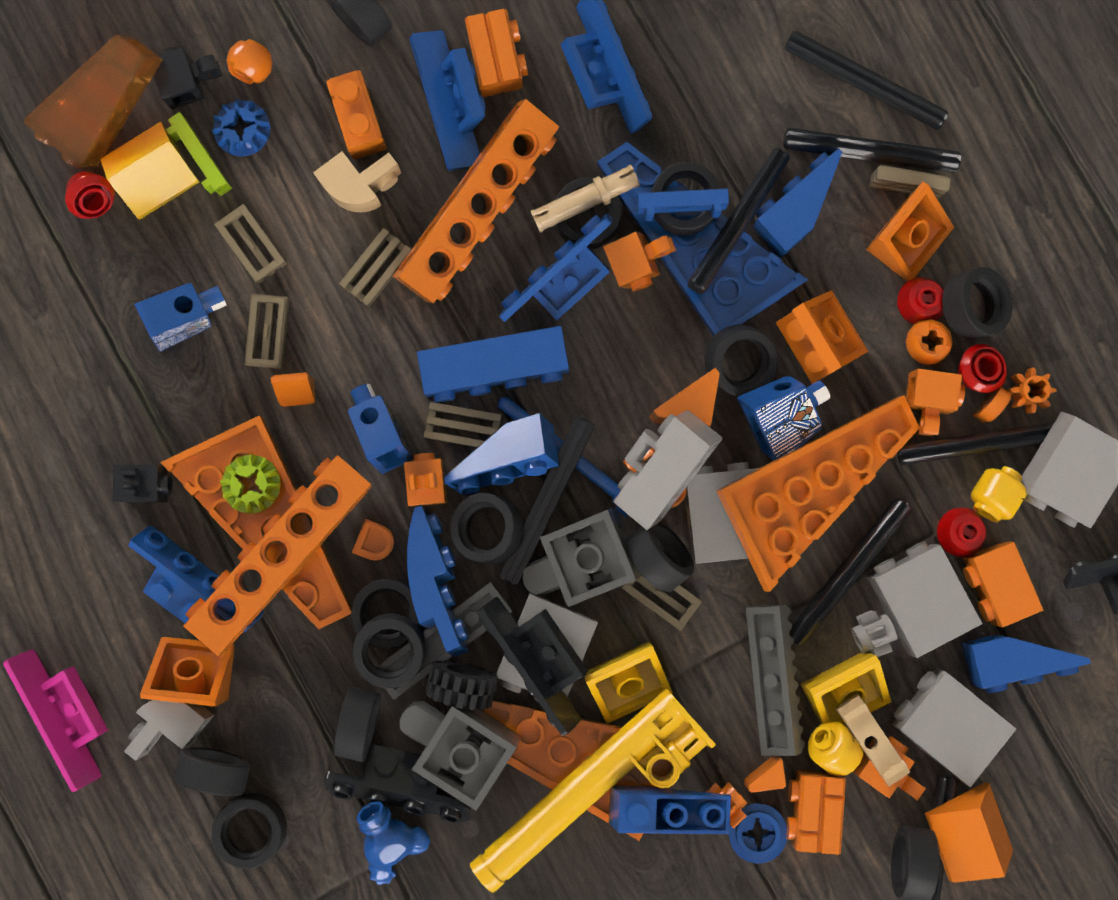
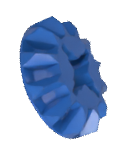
[212,98,270,157]
[728,802,787,863]

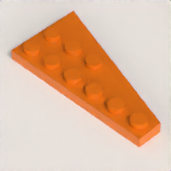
[716,395,920,592]
[160,415,352,629]
[481,700,672,841]

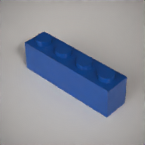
[417,326,569,403]

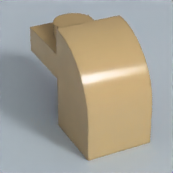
[313,151,401,213]

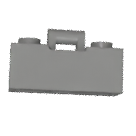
[613,410,723,531]

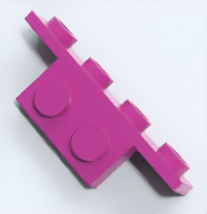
[3,649,109,792]

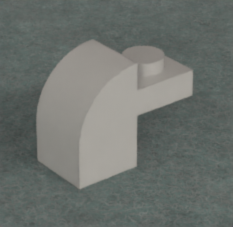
[124,700,214,761]

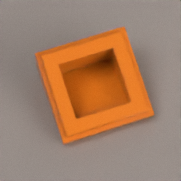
[271,372,316,407]
[743,756,786,793]

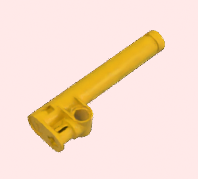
[470,688,716,893]

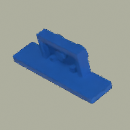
[560,0,652,133]
[409,30,485,171]
[499,213,612,322]
[128,526,264,632]

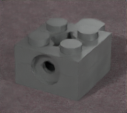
[523,508,643,607]
[400,700,521,811]

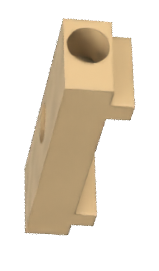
[835,694,910,786]

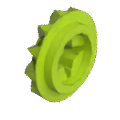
[220,454,281,514]

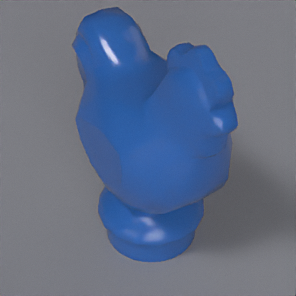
[356,801,430,885]

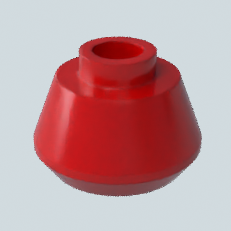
[65,171,115,219]
[897,277,944,325]
[957,344,1007,393]
[937,507,987,557]

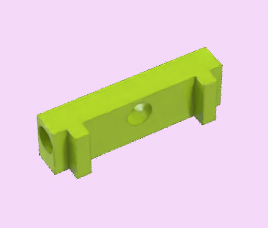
[166,112,233,196]

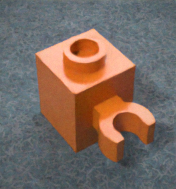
[603,232,677,292]
[906,369,965,436]
[404,453,448,507]
[853,736,926,801]

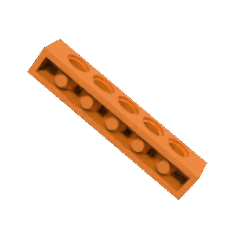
[392,99,559,303]
[183,455,372,656]

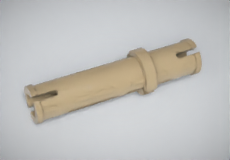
[531,164,640,233]

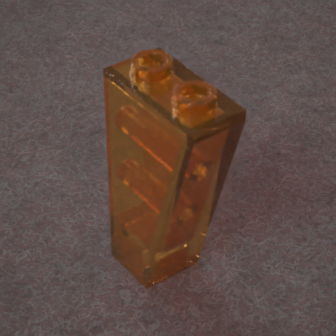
[24,34,163,168]

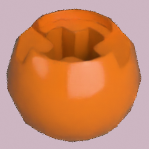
[226,39,273,85]
[906,319,953,365]

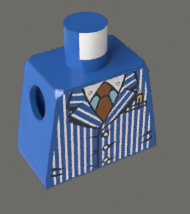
[134,283,227,352]
[737,376,830,461]

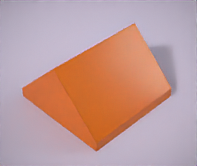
[866,182,954,281]
[649,367,720,427]
[140,637,234,706]
[925,782,1013,883]

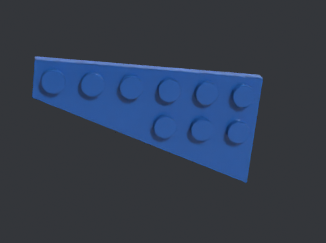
[597,142,808,337]

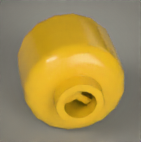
[970,466,1027,523]
[808,721,863,777]

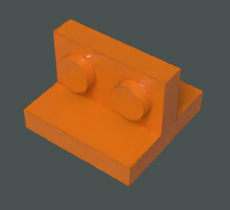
[775,290,869,384]

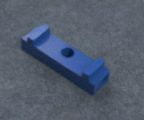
[637,189,729,221]

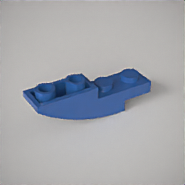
[407,505,469,657]

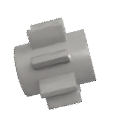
[851,610,897,657]

